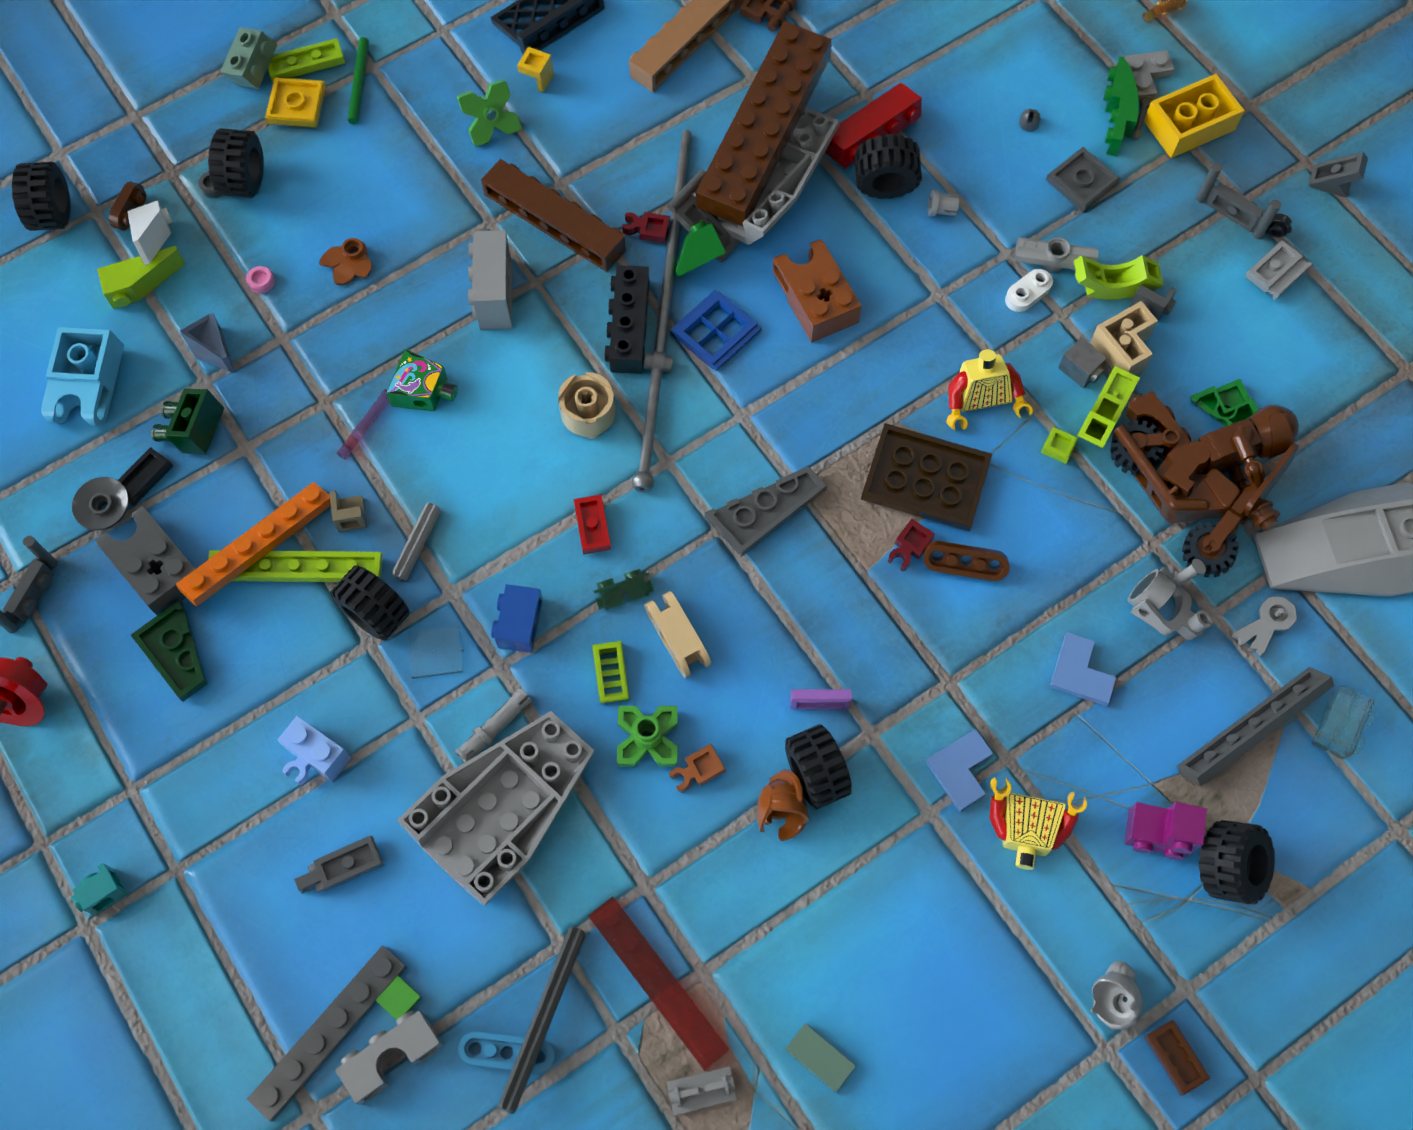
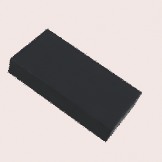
[117,447,173,506]

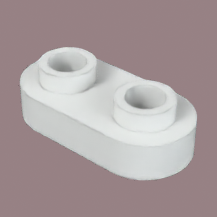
[1005,269,1053,312]

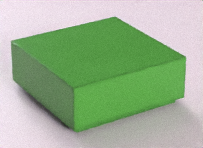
[375,976,422,1020]

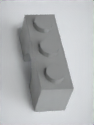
[335,1010,444,1105]

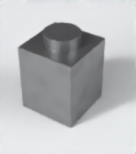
[1058,338,1107,388]

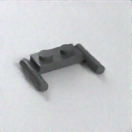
[1196,163,1281,239]
[667,170,741,263]
[0,536,57,633]

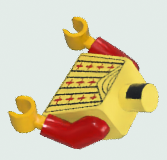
[947,349,1033,431]
[989,778,1087,870]

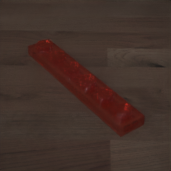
[588,896,729,1071]

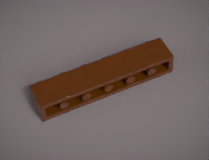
[481,159,626,272]

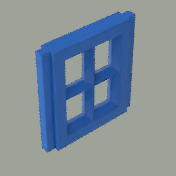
[670,290,761,371]

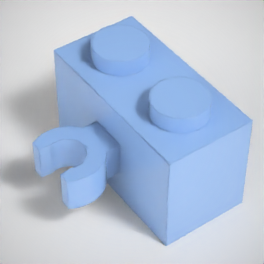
[278,716,351,785]

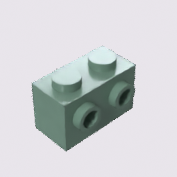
[220,27,277,89]

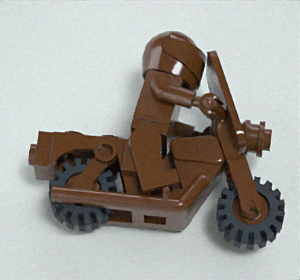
[1110,391,1299,578]

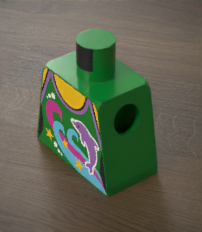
[386,349,458,411]

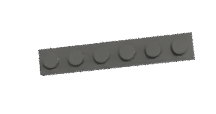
[1177,667,1334,787]
[247,945,408,1122]

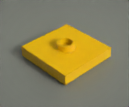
[265,77,326,128]

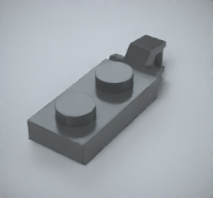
[294,835,384,894]

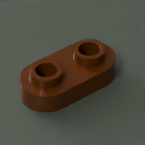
[109,181,147,231]

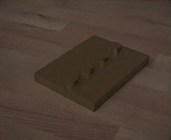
[861,423,992,531]

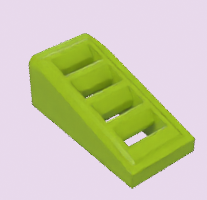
[592,641,629,704]

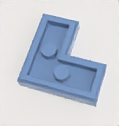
[1049,632,1116,706]
[925,729,993,812]

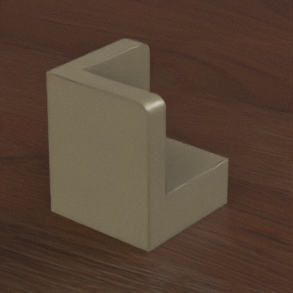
[330,491,367,532]

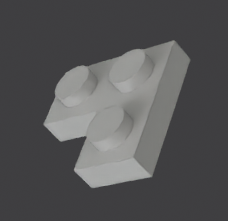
[1121,50,1174,102]

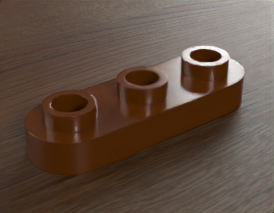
[923,541,1010,581]

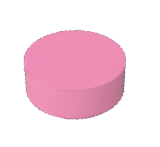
[246,266,275,294]

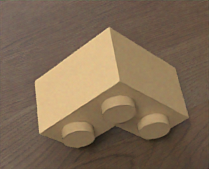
[1090,301,1158,375]

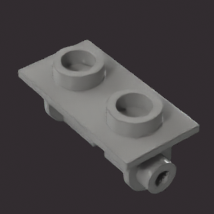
[666,1066,737,1115]

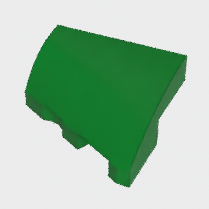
[1190,379,1258,427]

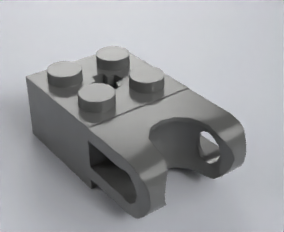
[95,506,195,615]

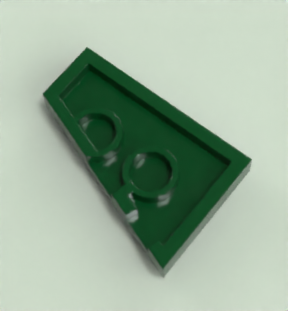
[131,599,208,702]

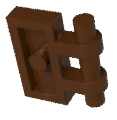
[739,0,797,31]

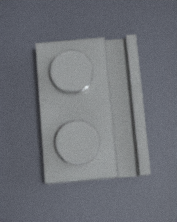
[1245,240,1312,300]

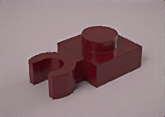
[622,212,670,244]
[888,519,935,571]

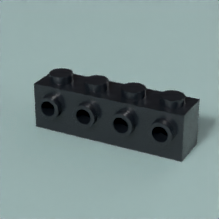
[605,265,650,374]

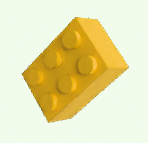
[1144,74,1245,158]

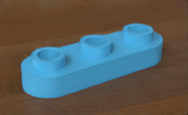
[458,1031,556,1074]

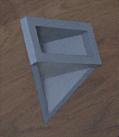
[180,313,235,372]

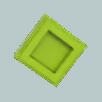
[1041,427,1078,464]

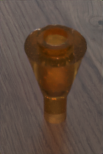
[1142,0,1187,23]

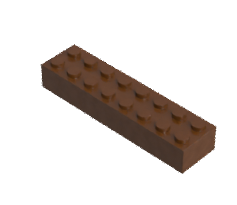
[696,21,832,227]

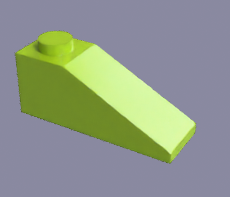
[97,245,185,309]

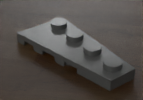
[704,466,827,557]

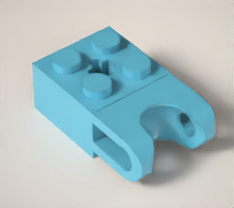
[41,327,124,426]

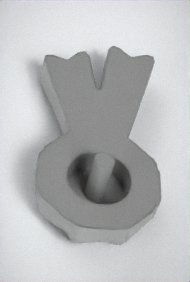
[1232,597,1297,656]

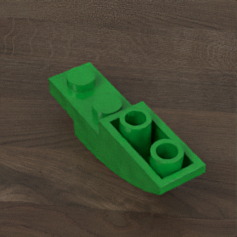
[1103,56,1139,156]

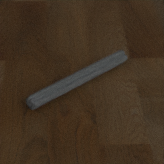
[498,927,585,1114]

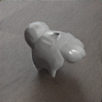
[1090,961,1144,1031]

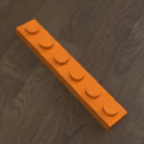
[176,482,331,607]

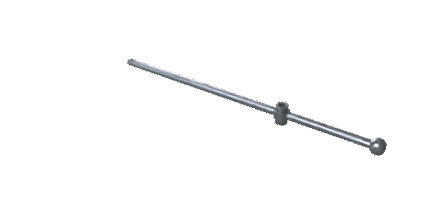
[632,130,692,492]

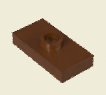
[1144,1020,1211,1096]

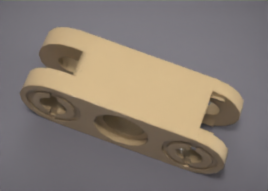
[644,591,712,678]

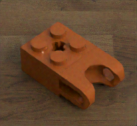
[772,239,862,343]

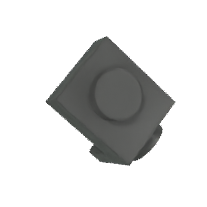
[1129,285,1177,321]

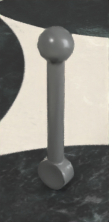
[1131,98,1151,140]

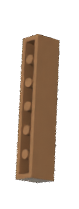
[629,0,744,92]

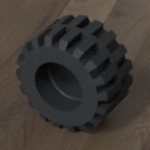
[208,128,264,198]
[854,134,922,199]
[12,162,71,231]
[330,565,410,641]
[785,724,852,810]
[1199,820,1275,905]

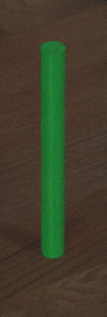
[348,37,369,124]

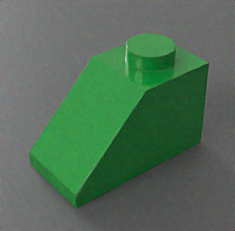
[675,220,726,277]

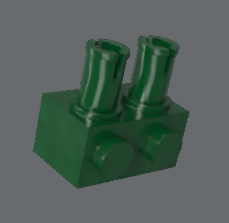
[151,388,224,454]

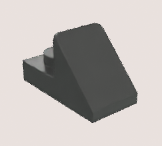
[1309,152,1368,197]

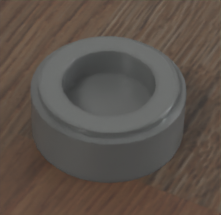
[198,172,221,198]

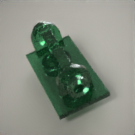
[592,569,654,611]

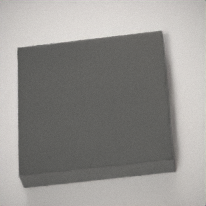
[1046,147,1121,212]

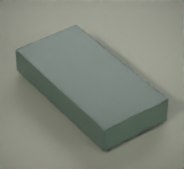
[785,1023,856,1093]

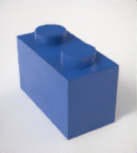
[491,584,543,653]

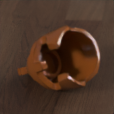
[758,769,809,841]

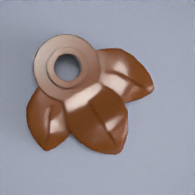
[319,238,372,285]

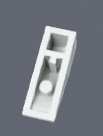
[127,201,173,265]

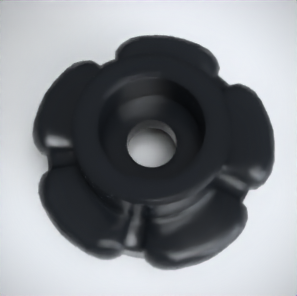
[1268,214,1292,238]

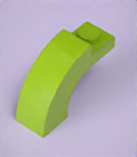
[1074,255,1164,300]
[1077,366,1140,448]

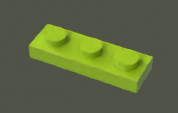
[268,38,345,83]

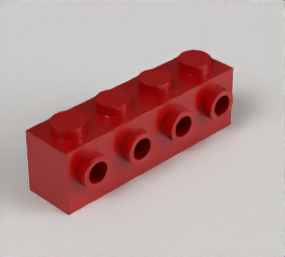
[825,82,922,168]

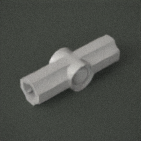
[1014,237,1099,272]

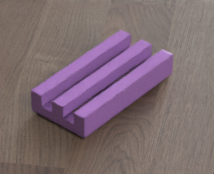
[790,689,852,709]

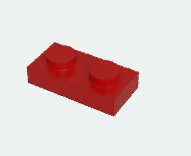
[573,494,611,555]

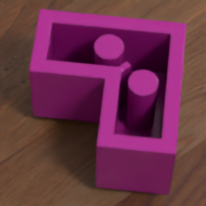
[1124,802,1207,860]

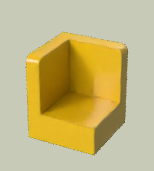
[517,47,554,92]

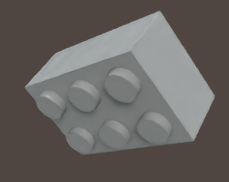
[468,230,512,330]

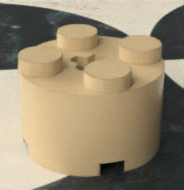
[558,372,616,439]

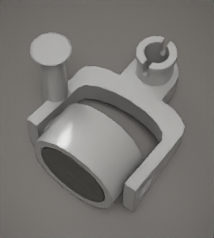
[1128,559,1212,640]

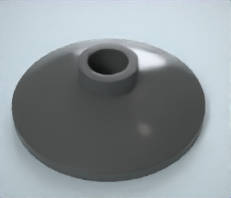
[72,477,129,531]

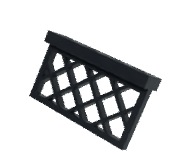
[490,0,605,55]

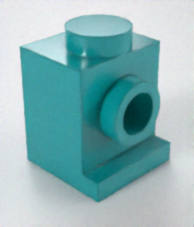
[71,863,128,916]

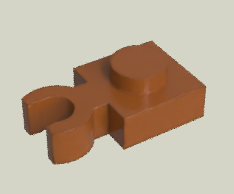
[669,743,727,793]

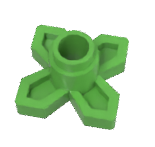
[457,79,522,146]
[617,706,678,767]

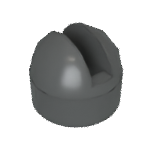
[1019,108,1041,132]

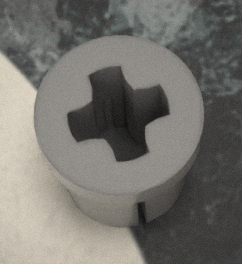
[928,190,959,217]

